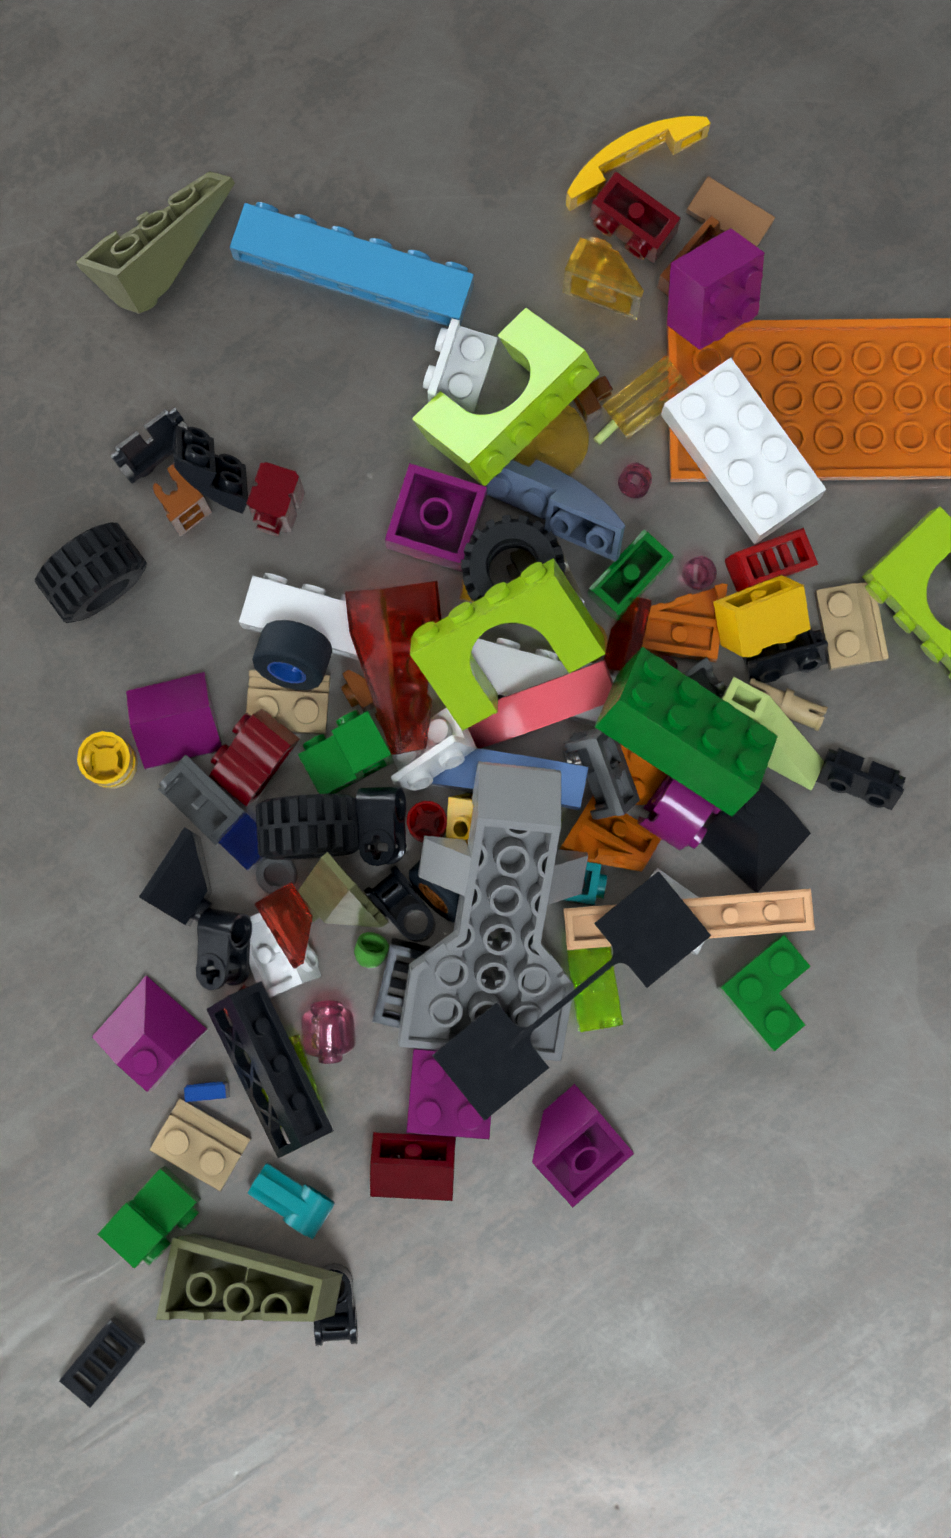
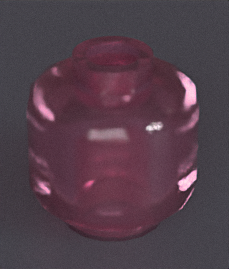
[301,1000,356,1064]

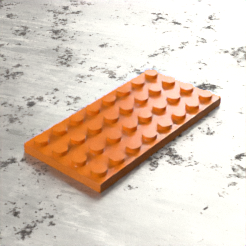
[667,318,951,482]

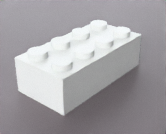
[661,358,826,545]

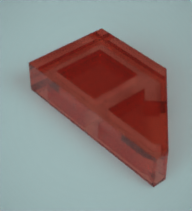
[604,597,652,672]
[255,881,313,969]

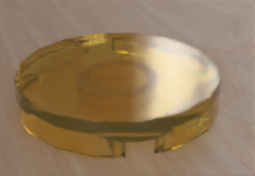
[513,405,589,476]

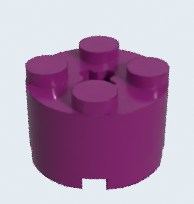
[637,775,721,851]

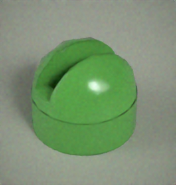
[354,932,389,969]

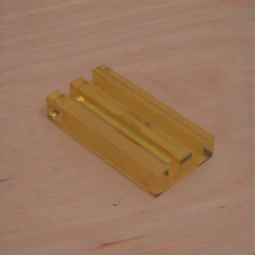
[602,356,690,439]

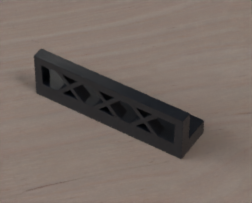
[206,981,334,1158]

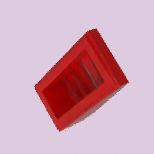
[725,527,819,592]

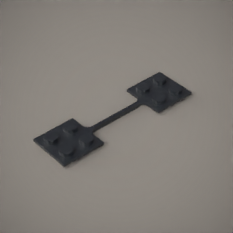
[432,871,711,1121]

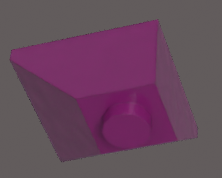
[92,975,207,1092]
[532,1084,634,1208]

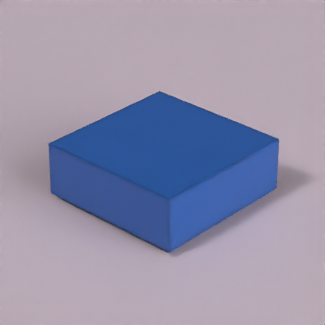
[184,1081,230,1102]

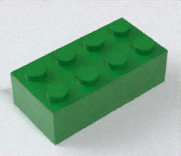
[595,647,778,817]

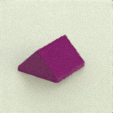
[126,672,222,770]

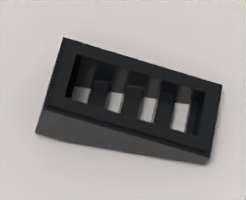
[372,938,431,1028]
[59,1316,145,1408]

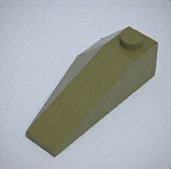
[76,171,235,314]
[298,852,390,928]

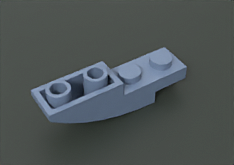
[482,459,625,562]

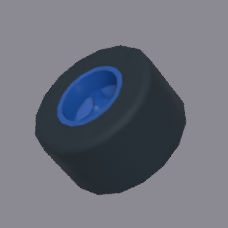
[252,620,332,690]

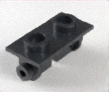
[110,407,189,484]
[743,628,828,683]
[816,747,906,810]

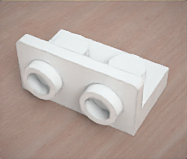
[423,318,498,414]
[388,708,477,791]
[249,902,321,998]

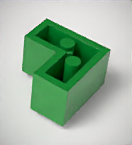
[298,710,394,794]
[717,935,811,1052]
[97,1166,201,1269]

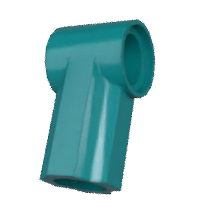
[247,1163,336,1239]

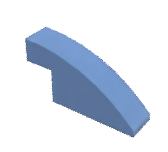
[430,748,589,810]

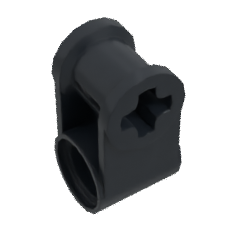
[355,786,407,866]
[363,865,436,943]
[196,908,252,990]
[314,1263,358,1346]

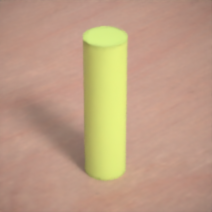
[593,413,625,445]

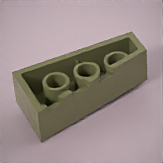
[156,1233,343,1322]

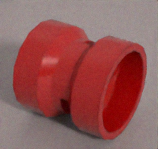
[407,801,447,843]

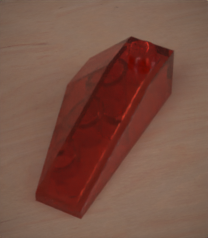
[345,581,442,755]

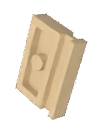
[814,582,889,671]
[246,670,331,735]
[150,1098,252,1191]

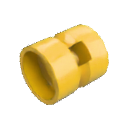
[77,731,138,789]

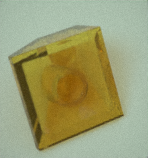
[562,237,644,320]

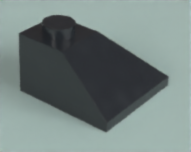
[700,782,811,893]
[139,827,213,927]

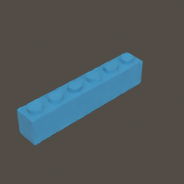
[230,202,474,326]

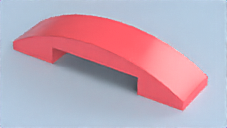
[468,660,613,749]

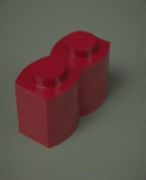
[209,709,300,807]

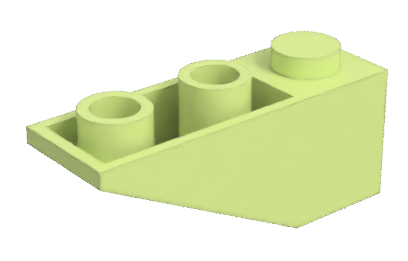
[721,677,824,790]

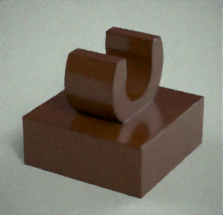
[573,376,613,424]

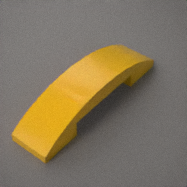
[566,116,711,211]

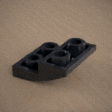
[173,425,248,514]

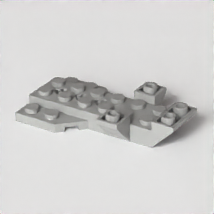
[397,761,588,1061]

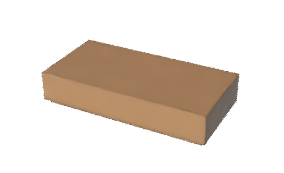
[686,176,775,247]

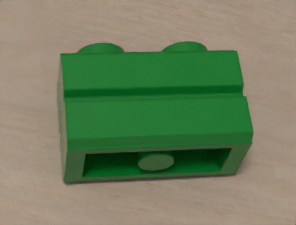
[587,529,674,622]

